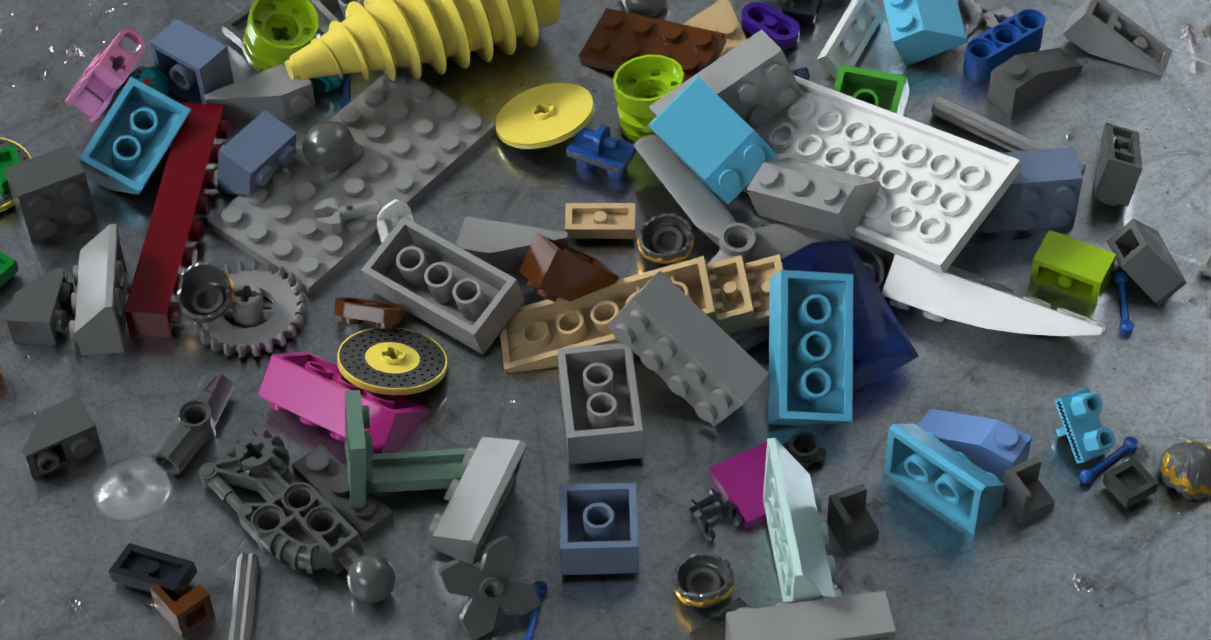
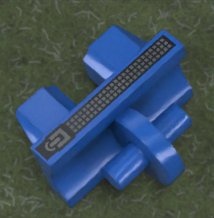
[566,124,637,180]

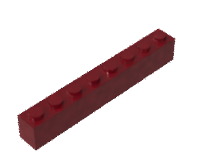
[124,103,232,337]

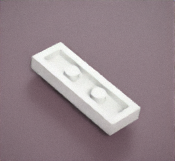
[817,0,884,80]

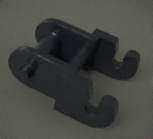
[688,489,743,541]

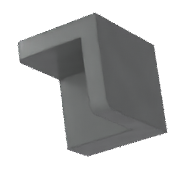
[1003,457,1055,524]
[827,484,879,551]

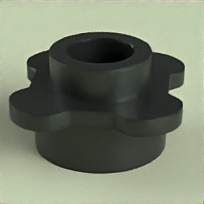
[783,432,827,470]

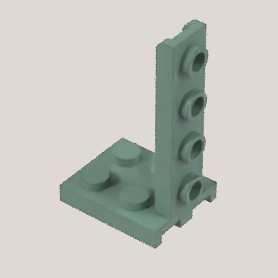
[345,390,516,509]

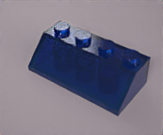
[781,240,919,392]

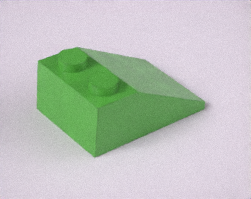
[833,64,910,116]

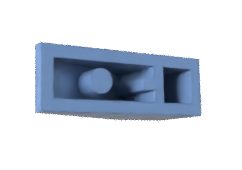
[917,409,1032,483]

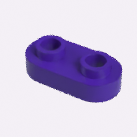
[741,2,800,49]

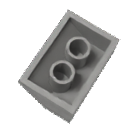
[746,158,881,240]
[69,224,128,356]
[428,437,527,565]

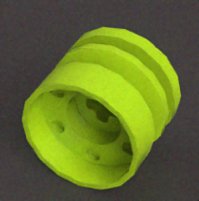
[243,0,319,72]
[613,55,685,142]

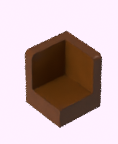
[150,584,215,638]

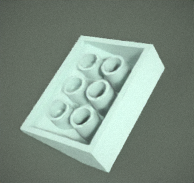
[763,438,842,603]

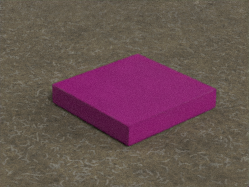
[709,442,767,530]

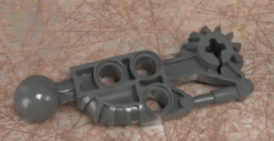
[199,430,396,603]

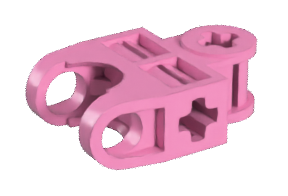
[65,29,146,123]

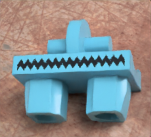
[1054,387,1116,464]

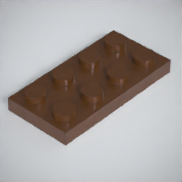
[579,8,726,81]

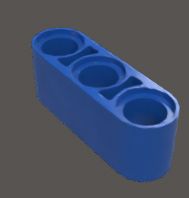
[963,9,1046,82]

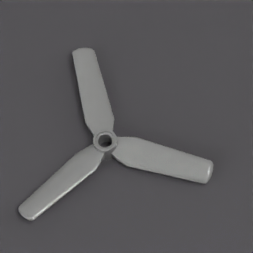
[634,135,895,266]

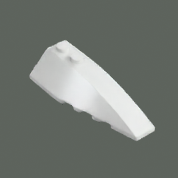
[881,254,1106,336]

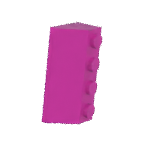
[258,351,429,454]

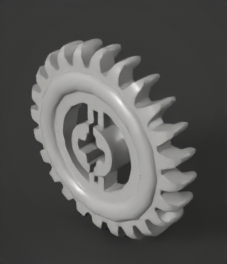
[190,259,308,357]

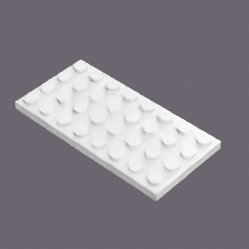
[742,75,1022,274]

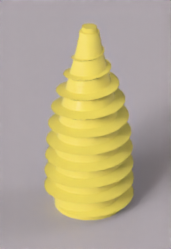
[285,0,560,81]

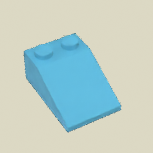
[648,76,778,204]

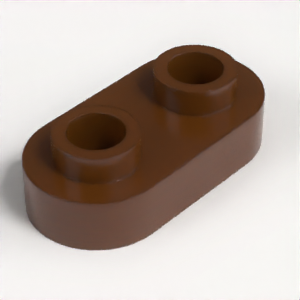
[334,297,406,330]

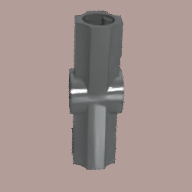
[151,371,234,476]

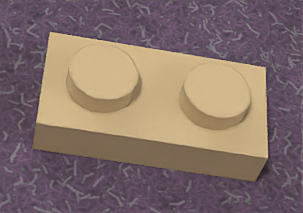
[565,203,636,239]

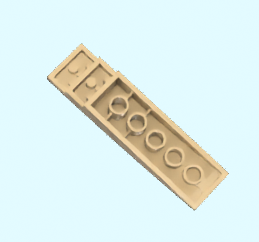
[500,254,784,374]

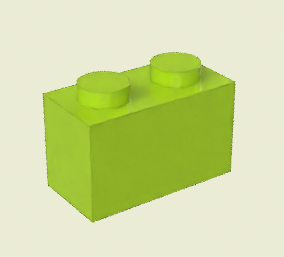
[1029,230,1116,306]

